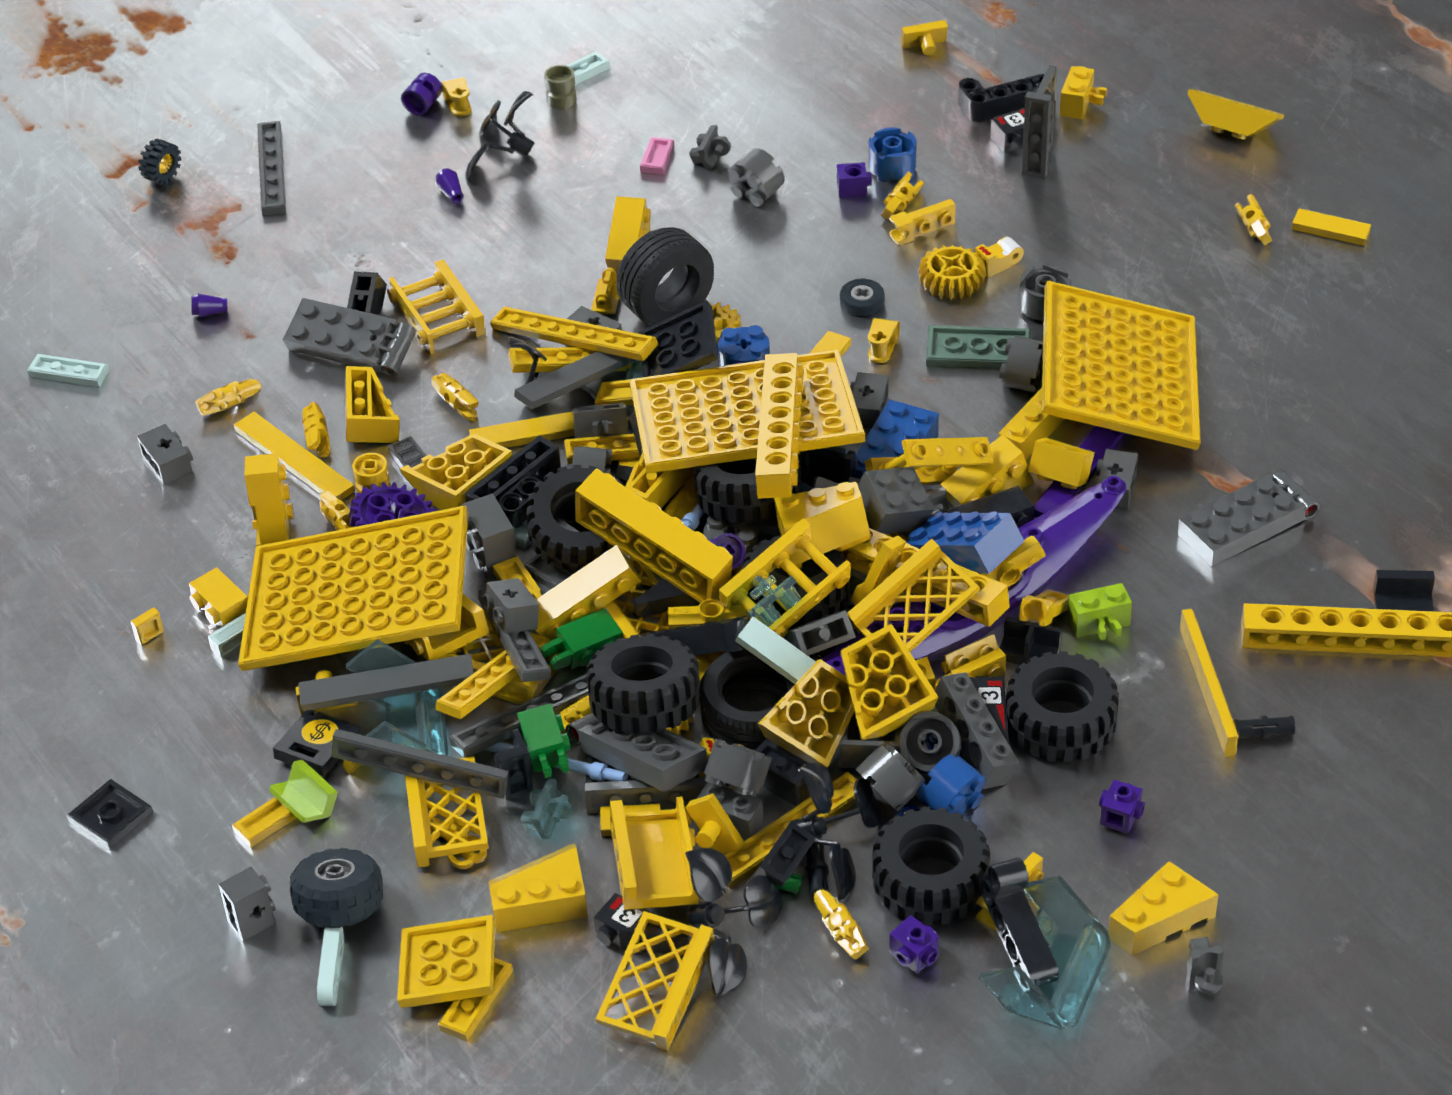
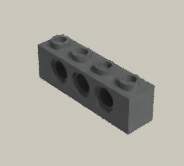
[935,672,1019,789]

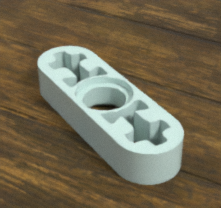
[317,927,344,1006]

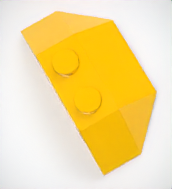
[1188,89,1284,139]

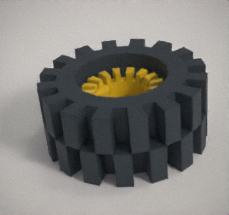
[138,138,182,185]

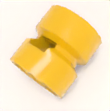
[352,453,391,494]

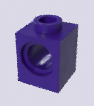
[836,162,872,198]

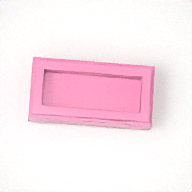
[640,137,674,175]

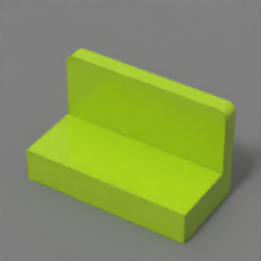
[269,760,338,823]

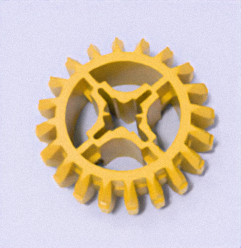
[918,244,986,301]

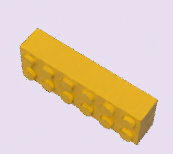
[575,468,733,603]

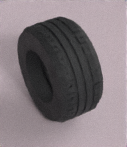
[617,227,714,326]

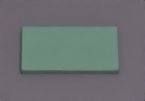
[926,325,1031,369]

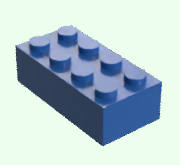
[856,399,939,479]
[906,511,1024,574]

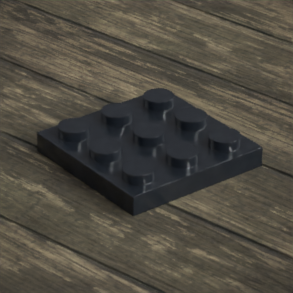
[639,300,718,377]

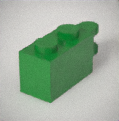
[540,608,623,670]
[517,703,571,778]

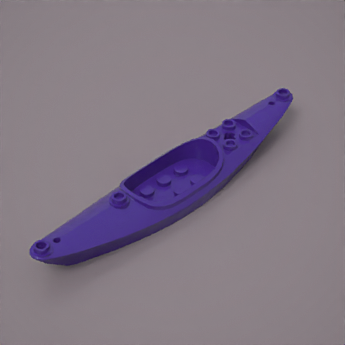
[821,476,1126,676]

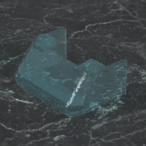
[346,639,448,756]
[979,875,1111,1030]

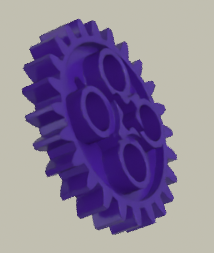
[349,482,437,527]

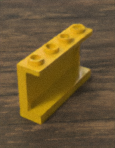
[403,594,489,661]
[610,797,698,910]

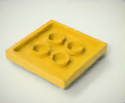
[397,915,495,1008]

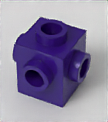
[1099,780,1145,834]
[889,915,939,973]

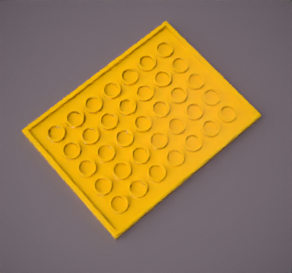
[1042,281,1201,450]
[629,350,865,474]
[238,506,469,671]

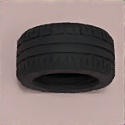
[700,649,795,750]

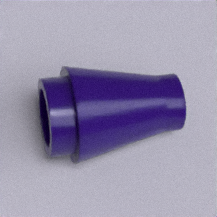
[435,168,464,203]
[191,293,227,318]

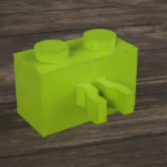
[1067,583,1132,640]

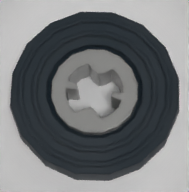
[840,278,885,316]

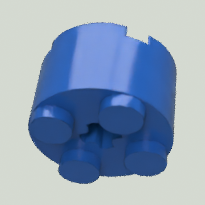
[868,127,917,182]
[718,325,770,367]
[917,754,986,815]

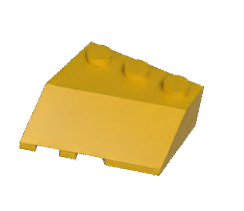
[400,433,513,510]
[774,482,871,568]
[840,623,938,740]
[758,660,854,767]
[488,843,588,933]

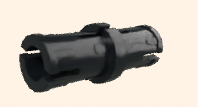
[1233,715,1295,739]
[805,845,829,899]

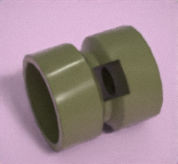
[544,65,577,109]

